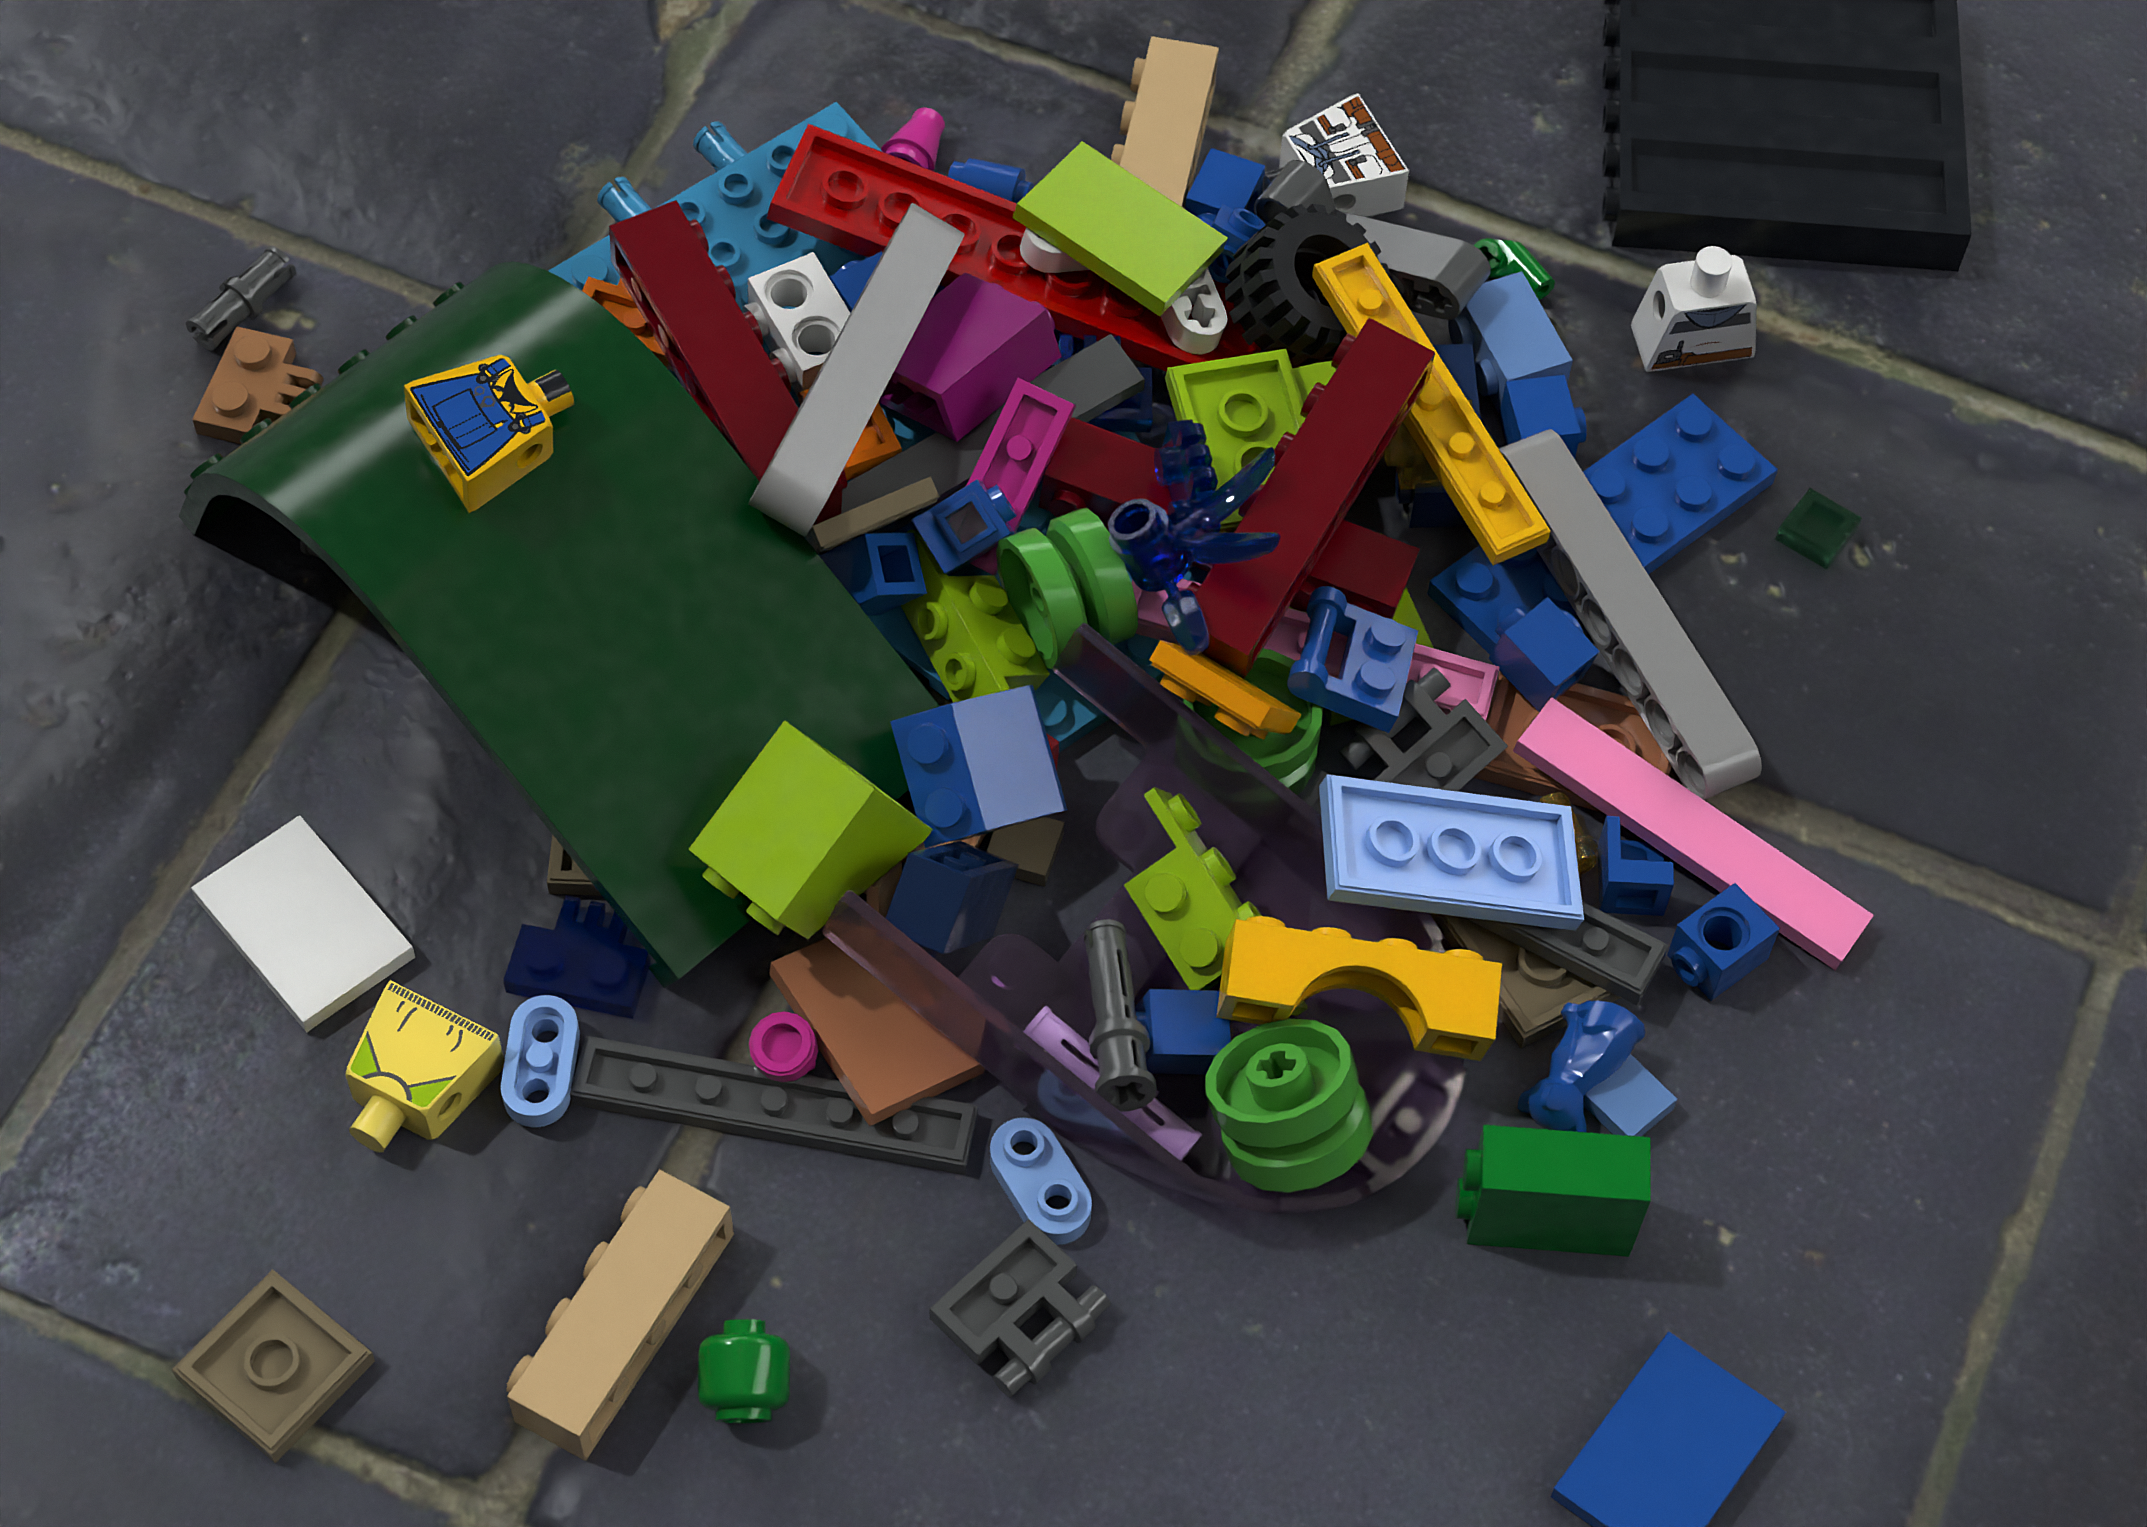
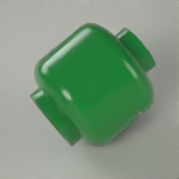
[698,1319,790,1424]

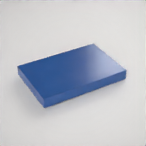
[1550,1331,1786,1527]

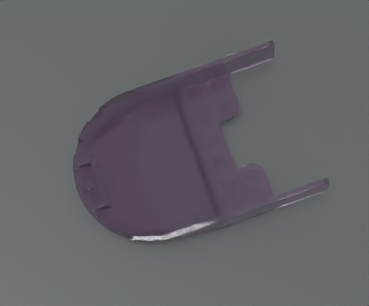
[822,623,1467,1214]

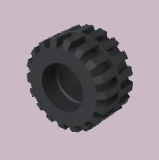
[1224,204,1390,368]

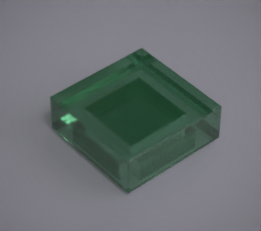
[1775,488,1862,570]

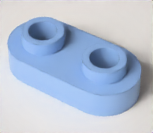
[501,995,580,1127]
[990,1118,1092,1245]

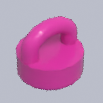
[749,1011,818,1082]

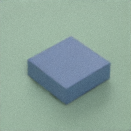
[1583,1054,1677,1137]

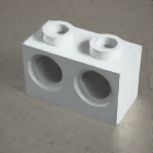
[742,252,850,396]

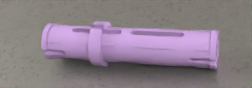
[1020,1006,1203,1168]

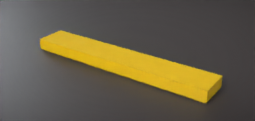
[1312,243,1551,566]

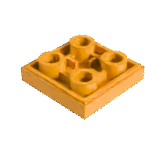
[1149,640,1302,740]

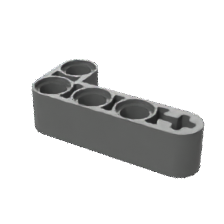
[1254,160,1490,320]

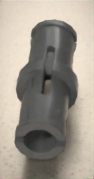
[186,246,296,351]

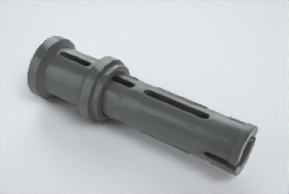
[1084,919,1156,1112]

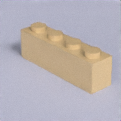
[1111,36,1219,209]
[507,1169,734,1461]

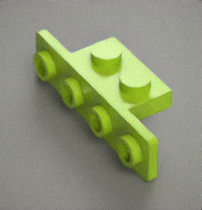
[901,530,1050,703]
[1124,787,1308,1016]

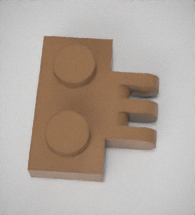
[192,327,324,444]

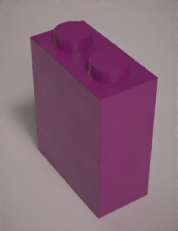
[878,272,1062,442]

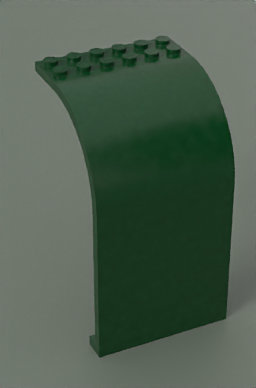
[178,261,940,988]

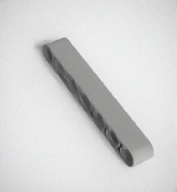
[748,203,965,537]
[1498,429,1762,800]

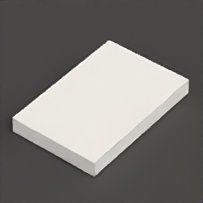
[191,815,415,1033]

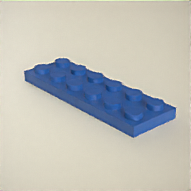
[1427,394,1778,654]

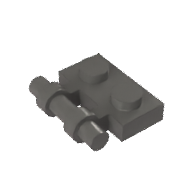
[1339,667,1508,791]
[929,1219,1111,1397]

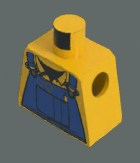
[404,355,574,513]

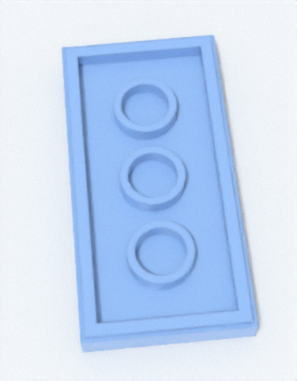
[1319,774,1584,931]

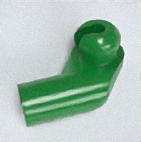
[1474,238,1555,300]

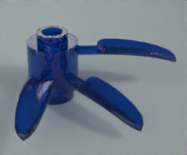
[1108,447,1281,656]

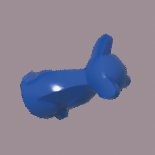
[1518,1001,1645,1132]

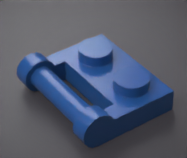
[1287,586,1418,733]

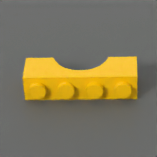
[1216,916,1502,1061]

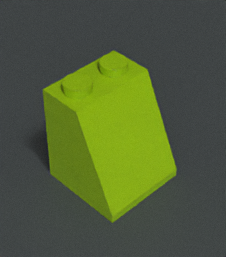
[688,720,933,939]

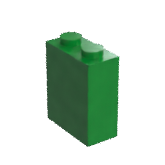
[1455,1125,1651,1257]

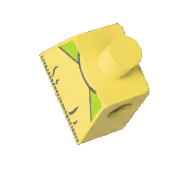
[345,980,505,1152]

